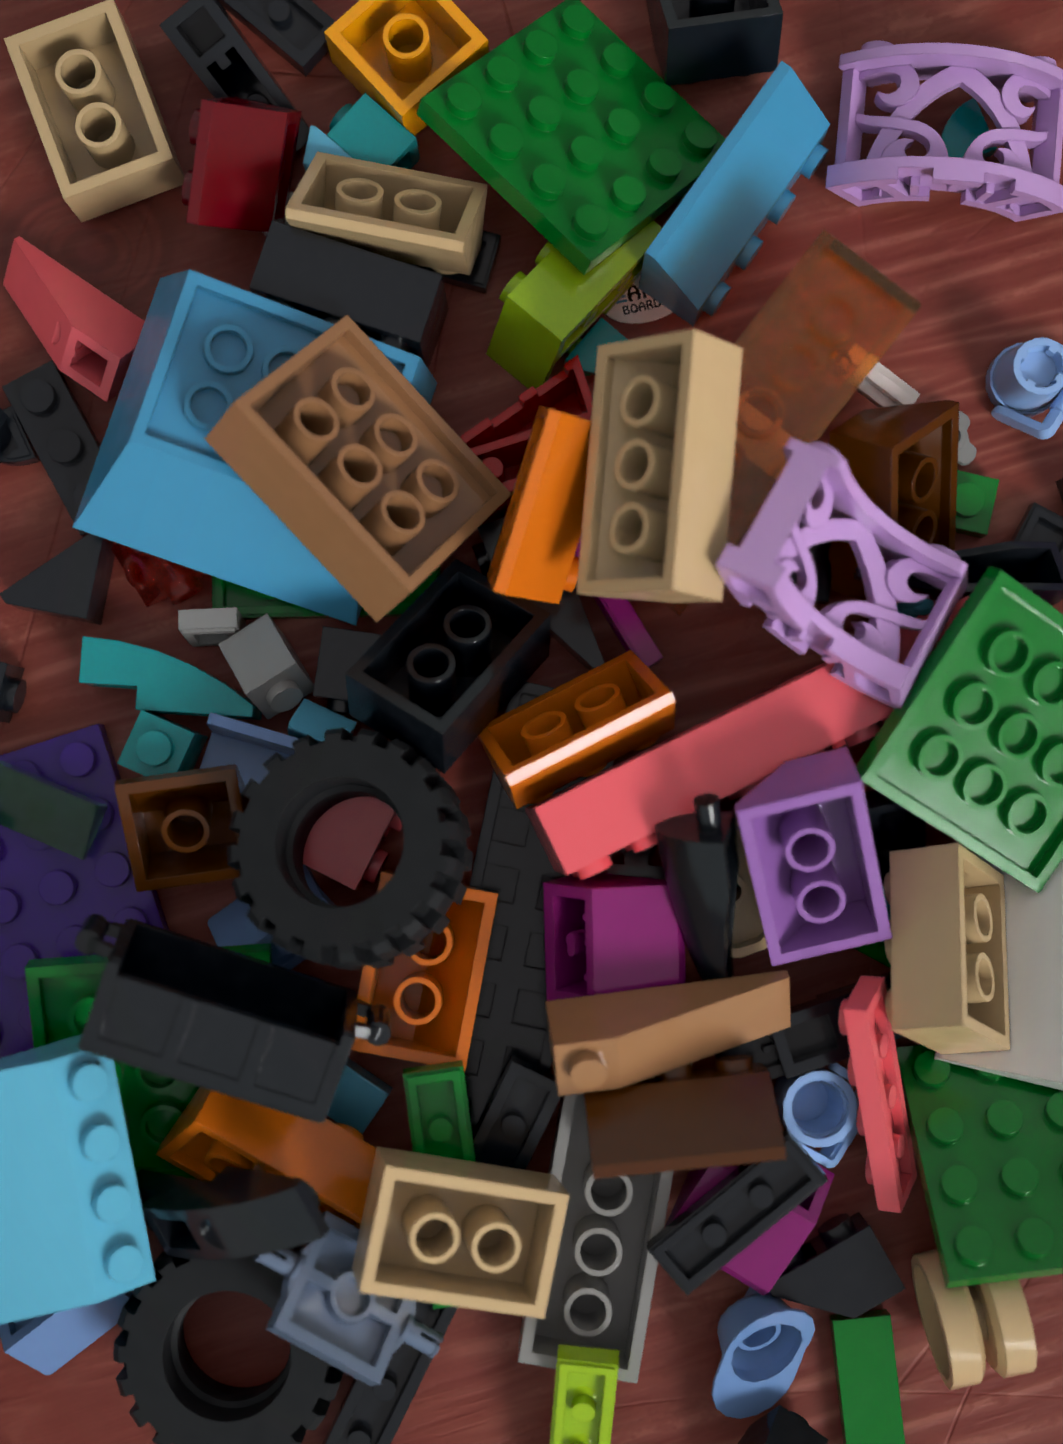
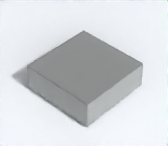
[178,607,247,647]

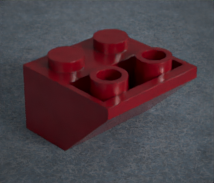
[182,97,302,232]

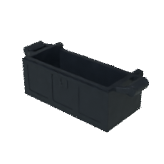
[75,914,391,1123]

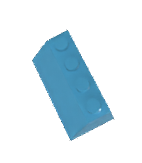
[638,61,830,326]

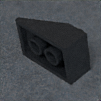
[646,0,783,86]

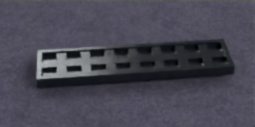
[464,682,614,1161]

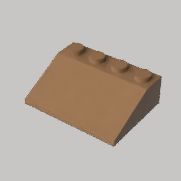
[205,315,512,622]

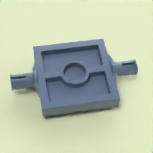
[253,1211,444,1386]

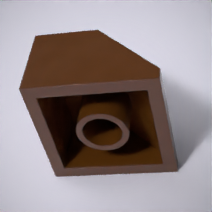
[114,764,249,892]

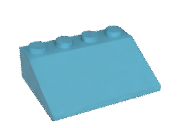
[0,1034,156,1325]

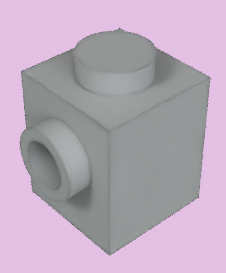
[218,613,314,720]

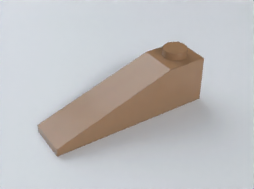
[545,970,791,1096]

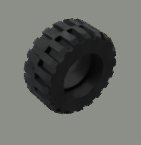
[227,728,473,970]
[113,1245,344,1444]

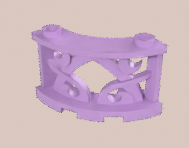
[825,40,1063,222]
[716,438,968,709]

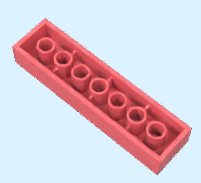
[525,596,969,880]

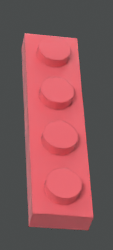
[838,975,917,1213]

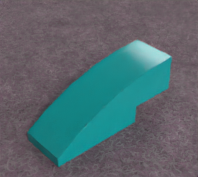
[79,636,262,720]

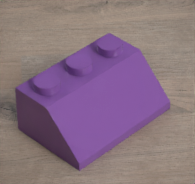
[734,747,892,966]

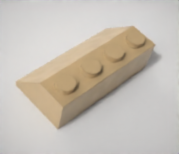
[576,329,743,603]

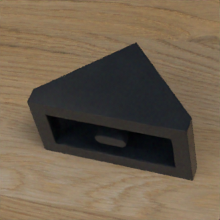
[0,533,117,625]

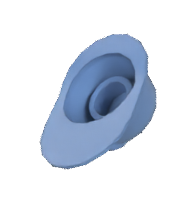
[711,1287,815,1419]

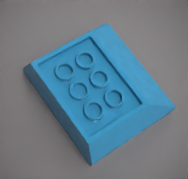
[72,269,437,626]

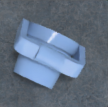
[986,337,1063,440]
[773,1063,859,1168]

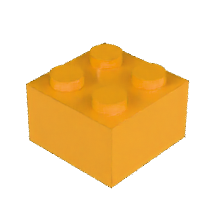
[324,0,489,136]

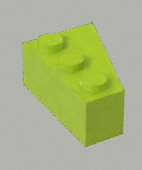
[486,221,662,389]

